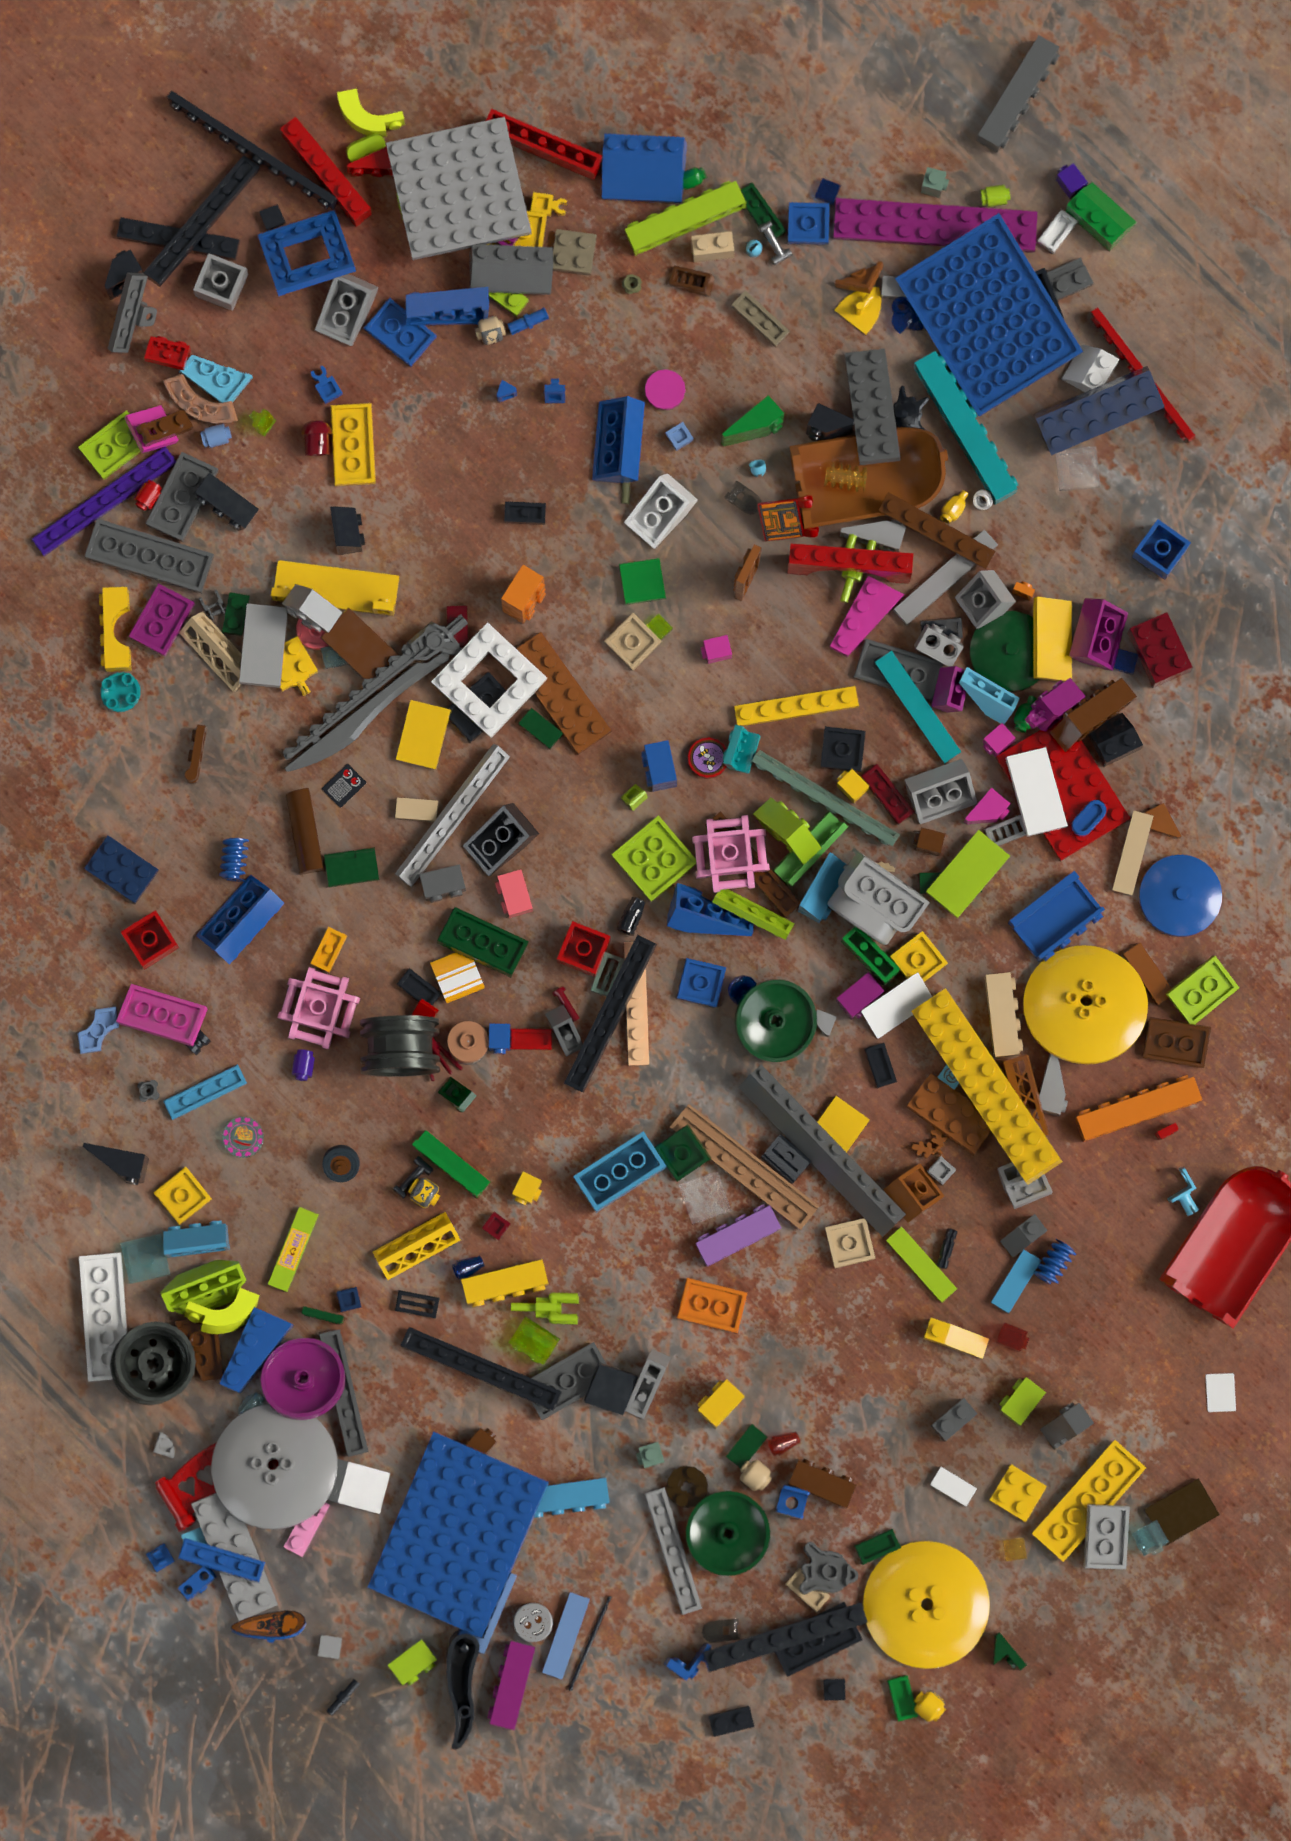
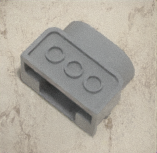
[827,848,930,945]

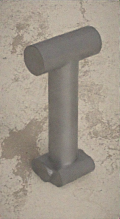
[758,221,793,265]

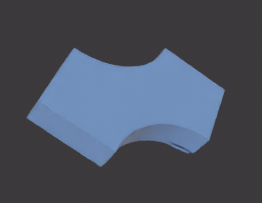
[78,1007,119,1054]

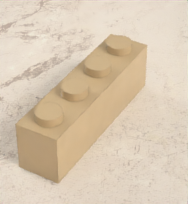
[984,972,1023,1059]

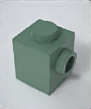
[921,167,949,198]
[636,1442,665,1469]

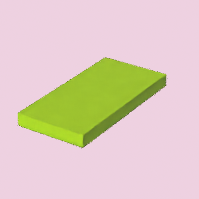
[926,830,1010,919]

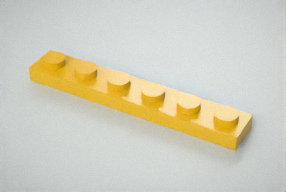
[734,686,859,726]

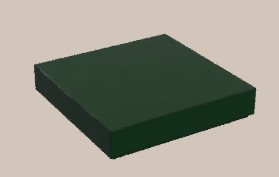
[654,1124,711,1182]

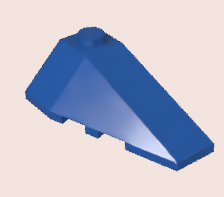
[667,883,753,936]

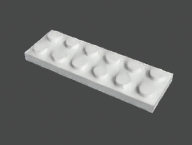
[79,1253,131,1382]

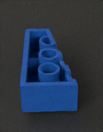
[405,287,489,325]
[220,1307,294,1394]

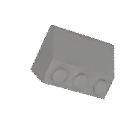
[904,759,978,824]

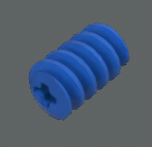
[219,838,249,882]
[1033,1238,1076,1285]

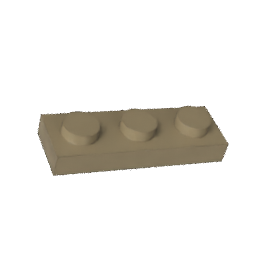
[731,290,790,347]

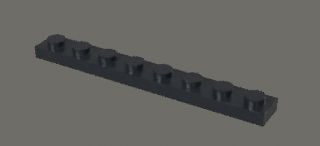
[143,155,260,287]
[564,934,657,1093]
[400,1327,562,1412]
[702,1603,868,1673]

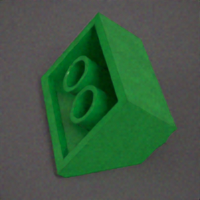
[1065,182,1137,252]

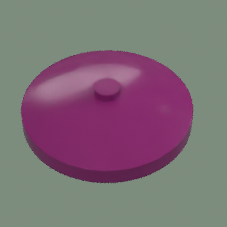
[261,1338,345,1420]

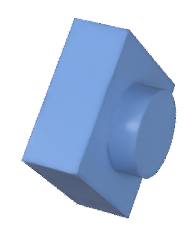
[666,422,694,451]

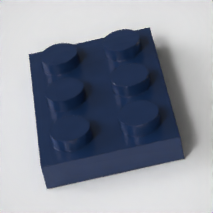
[84,835,159,904]

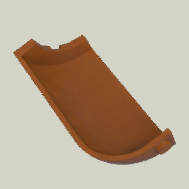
[789,428,948,529]

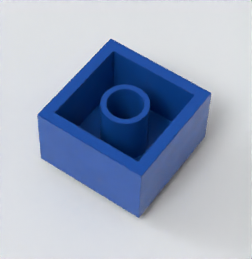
[1132,519,1191,580]
[641,740,677,792]

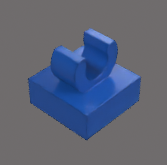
[545,379,565,403]
[146,1543,176,1572]

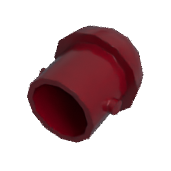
[301,421,332,456]

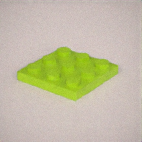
[611,815,697,902]

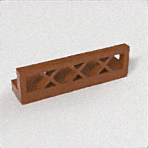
[1003,1055,1049,1136]

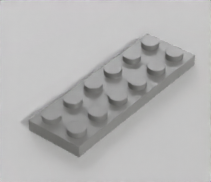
[192,1493,278,1621]

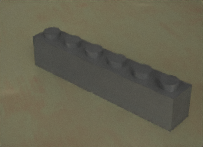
[977,35,1060,153]

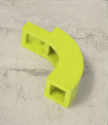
[337,89,405,137]
[184,1288,260,1334]

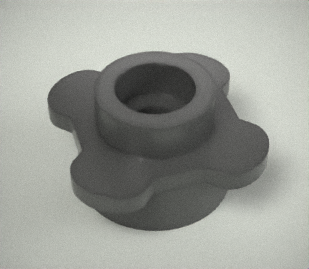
[137,1080,160,1102]

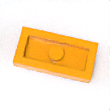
[310,927,347,973]

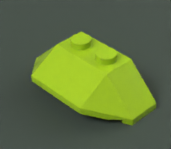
[160,1260,246,1315]

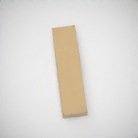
[1112,811,1153,896]

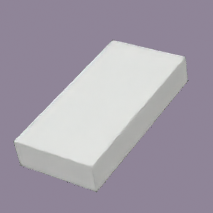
[1037,209,1078,254]
[930,1467,977,1507]

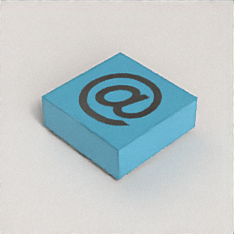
[937,1065,959,1089]

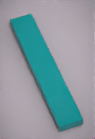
[875,651,961,764]

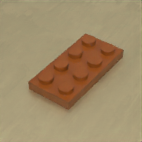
[733,544,762,601]
[906,1073,991,1156]

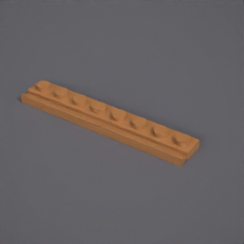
[670,1104,819,1231]

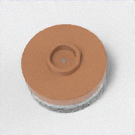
[447,1021,489,1065]

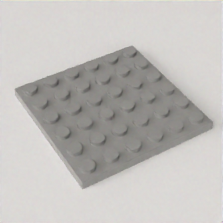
[386,117,532,260]

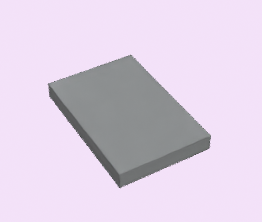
[1084,1504,1130,1569]

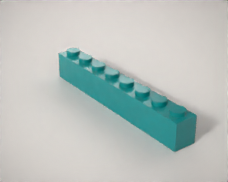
[913,351,1018,505]

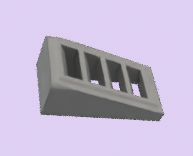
[984,815,1027,846]

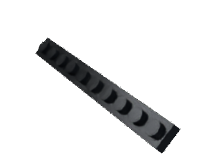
[167,90,338,210]

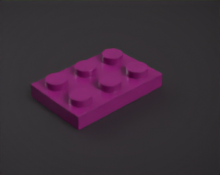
[129,583,195,657]

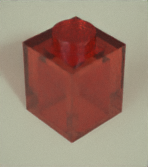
[996,1322,1029,1352]

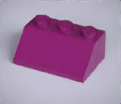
[1069,598,1128,671]

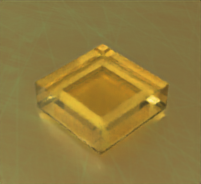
[1003,1538,1027,1561]

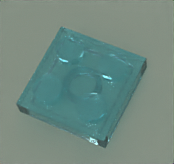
[120,1234,171,1284]

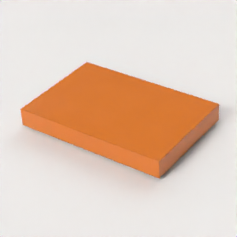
[677,1278,747,1334]

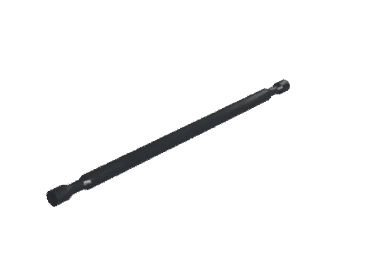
[568,1596,612,1691]

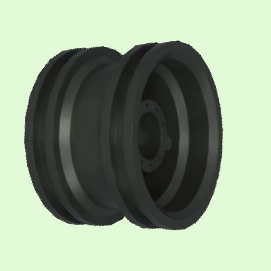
[360,1015,440,1077]
[110,1322,196,1405]

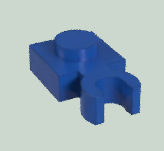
[311,366,343,404]

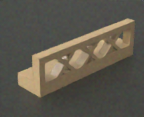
[179,612,242,692]

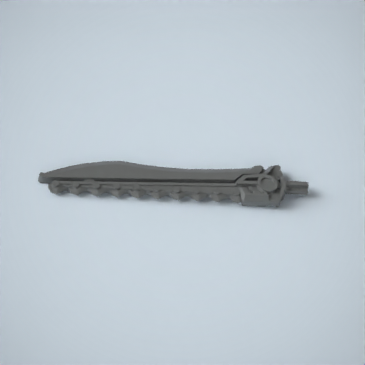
[283,614,468,772]

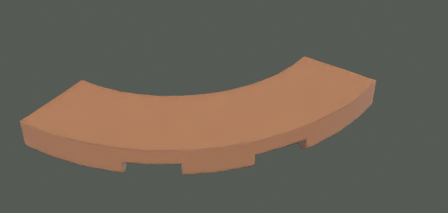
[163,374,238,423]

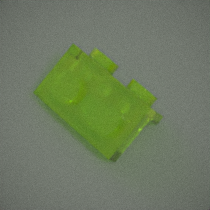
[509,1316,560,1365]

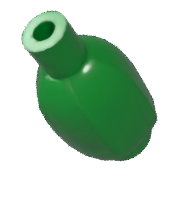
[683,167,707,190]
[1014,696,1037,733]

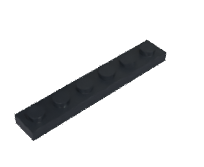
[117,217,240,261]

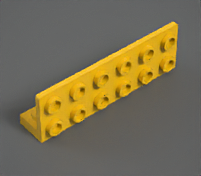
[271,560,399,616]

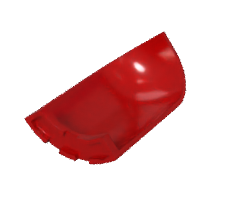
[1159,1166,1291,1329]

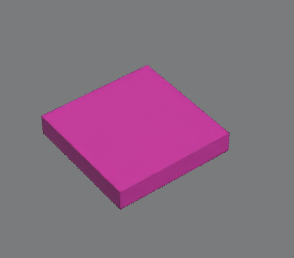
[124,405,178,453]

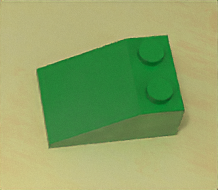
[721,395,784,447]

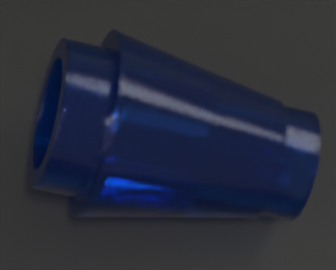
[452,1255,485,1280]

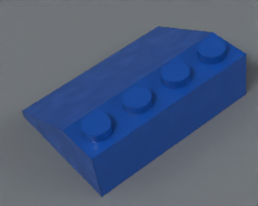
[602,134,687,203]

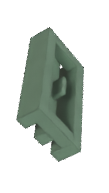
[591,952,625,997]

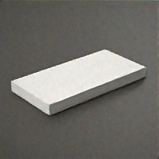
[1006,747,1068,837]

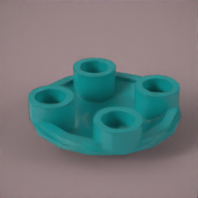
[101,672,141,712]

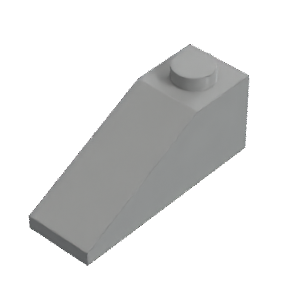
[840,520,906,552]
[1035,1053,1068,1117]
[625,1349,671,1419]

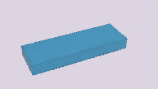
[991,1249,1041,1314]

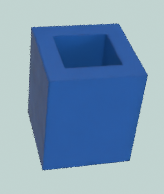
[489,1024,511,1055]

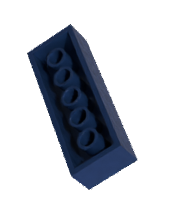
[1034,366,1165,456]

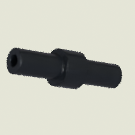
[326,1679,360,1716]

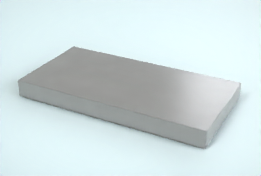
[239,604,288,688]

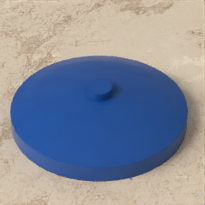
[1139,855,1222,937]

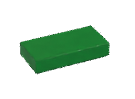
[887,1675,918,1722]

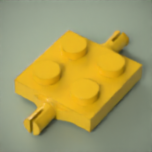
[280,636,318,696]

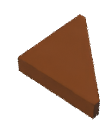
[835,261,884,294]
[1130,803,1181,838]

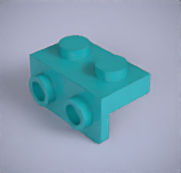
[723,724,761,774]

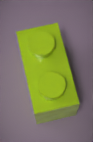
[999,1377,1046,1426]
[388,1639,437,1686]

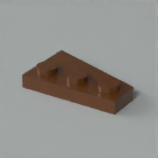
[175,1319,224,1381]

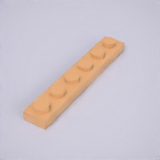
[624,942,649,1066]

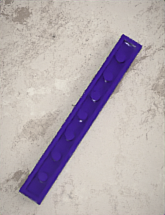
[32,446,177,556]

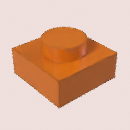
[1012,581,1035,601]

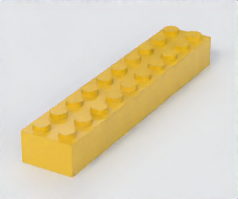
[911,988,1063,1185]

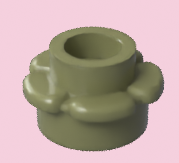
[622,274,642,294]

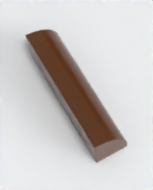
[286,788,324,875]

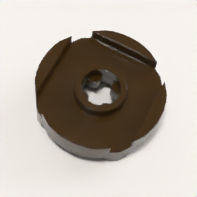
[666,1466,708,1508]

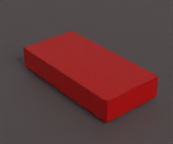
[510,1028,552,1050]

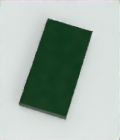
[437,907,529,978]

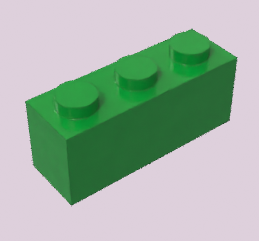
[841,926,900,986]

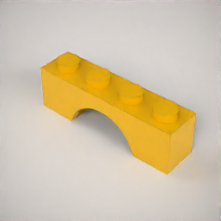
[99,587,131,672]

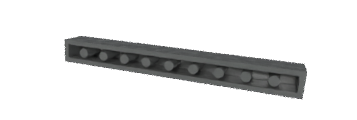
[739,1065,906,1237]

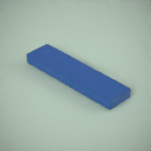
[178,1538,265,1583]

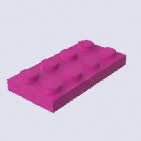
[116,984,208,1047]

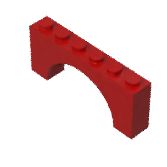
[787,543,914,584]

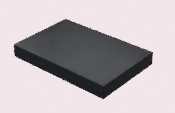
[447,672,506,743]

